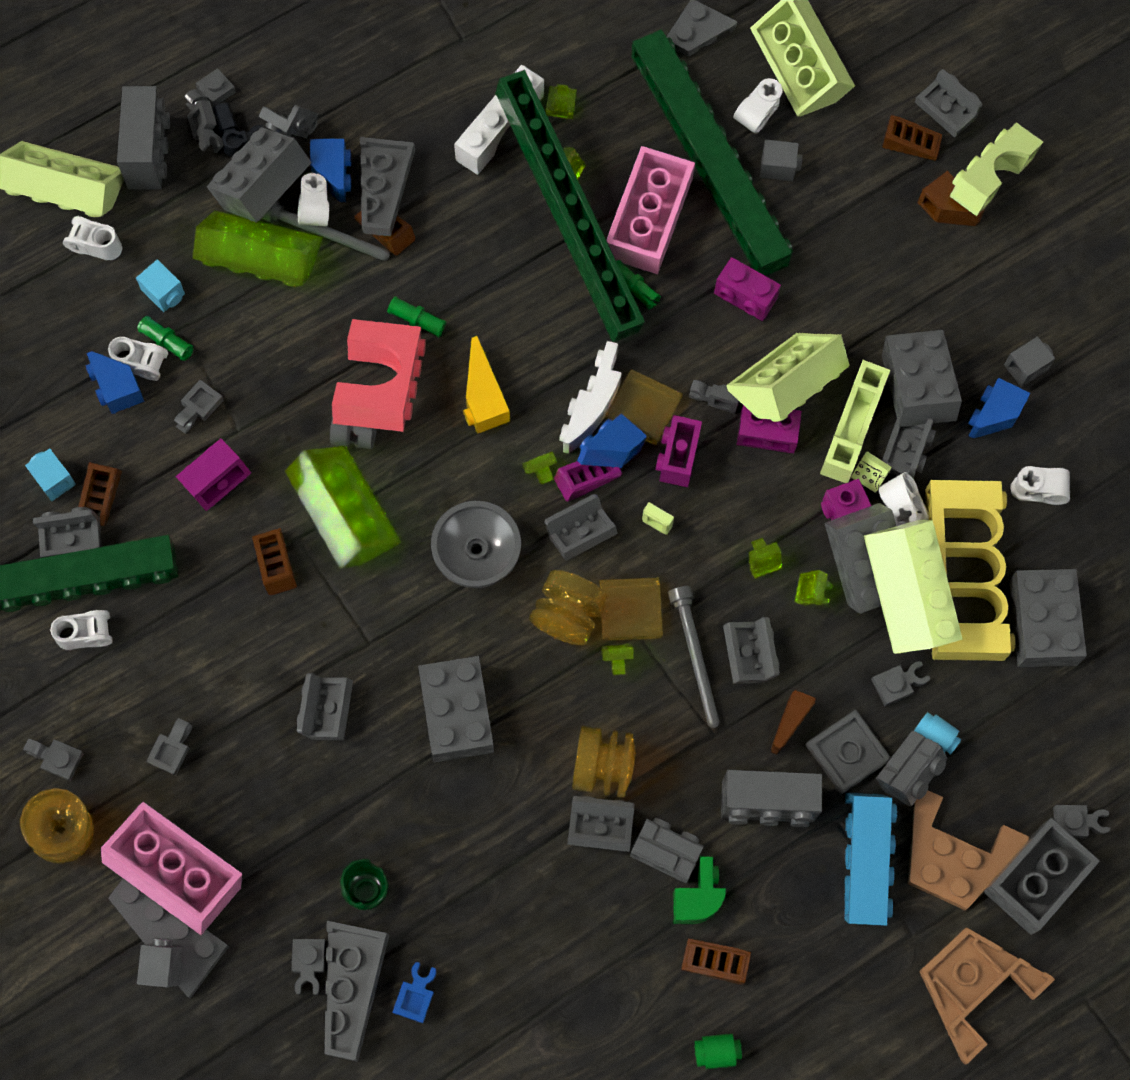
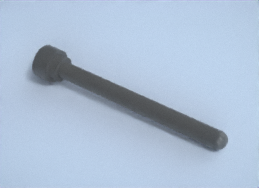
[261,201,390,261]
[668,586,719,728]

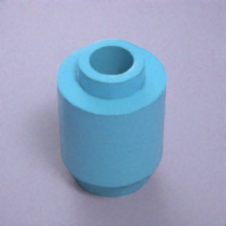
[914,712,961,755]

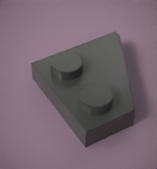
[667,0,737,57]

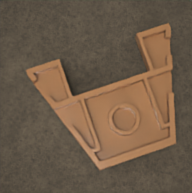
[908,790,1029,910]
[919,927,1055,1065]

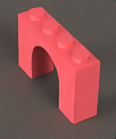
[332,319,426,432]

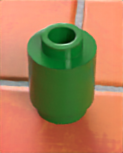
[694,1033,742,1069]

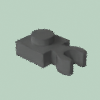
[689,380,739,414]
[871,661,930,706]
[1053,805,1110,838]
[292,939,326,995]

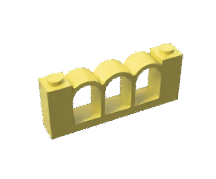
[925,480,1015,661]

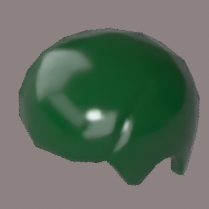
[340,859,389,911]

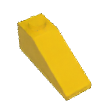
[463,336,510,434]

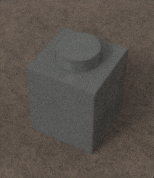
[760,140,802,181]
[1004,336,1055,387]
[137,938,183,988]

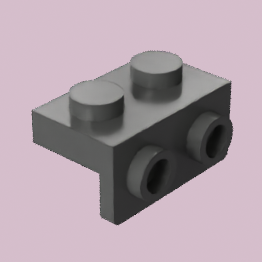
[915,69,983,138]
[259,105,318,139]
[882,418,936,479]
[545,494,618,561]
[33,507,102,558]
[723,617,780,684]
[297,673,353,740]
[567,796,635,852]

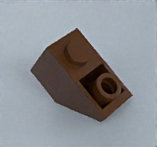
[917,171,985,226]

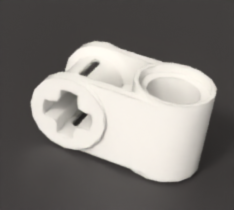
[733,78,782,134]
[298,173,329,227]
[63,216,122,260]
[108,337,168,381]
[1010,466,1070,505]
[879,472,929,526]
[50,610,112,650]

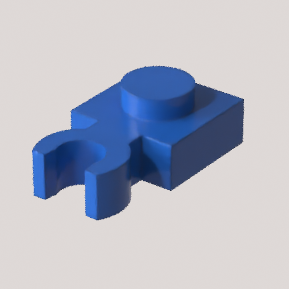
[392,962,436,1024]

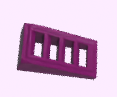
[554,461,622,502]

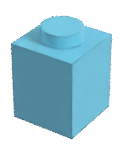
[136,260,185,312]
[25,448,76,501]

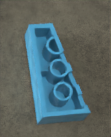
[845,793,897,926]

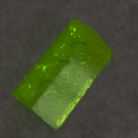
[192,210,322,287]
[285,446,401,569]

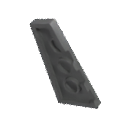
[360,137,416,236]
[108,879,229,999]
[325,921,389,1062]

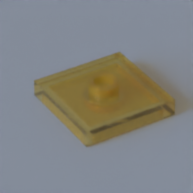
[605,369,683,445]
[599,578,663,640]

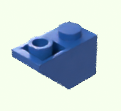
[310,139,352,202]
[85,351,144,414]
[968,378,1030,438]
[577,413,647,468]

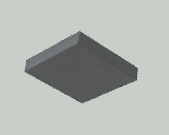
[805,710,891,795]

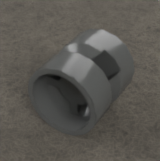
[330,415,377,449]

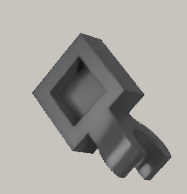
[184,68,236,110]
[187,100,223,153]
[174,380,224,434]
[146,718,192,776]
[23,739,84,781]

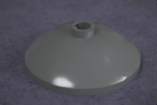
[431,501,521,588]

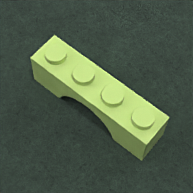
[950,122,1043,216]
[820,360,890,483]

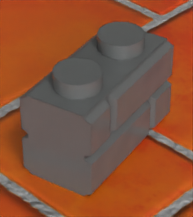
[876,731,947,807]
[630,818,703,883]

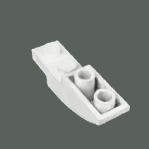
[559,341,621,454]

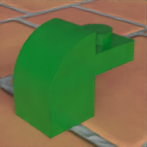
[673,857,726,924]

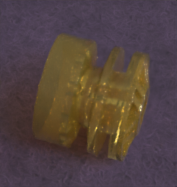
[529,570,607,646]
[572,725,636,798]
[20,788,95,864]

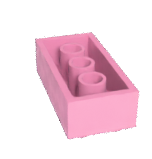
[606,146,695,274]
[101,802,242,935]

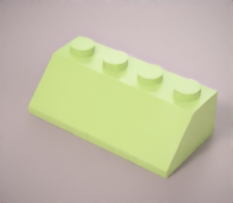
[750,0,855,117]
[0,141,124,217]
[726,333,850,422]
[864,519,963,654]

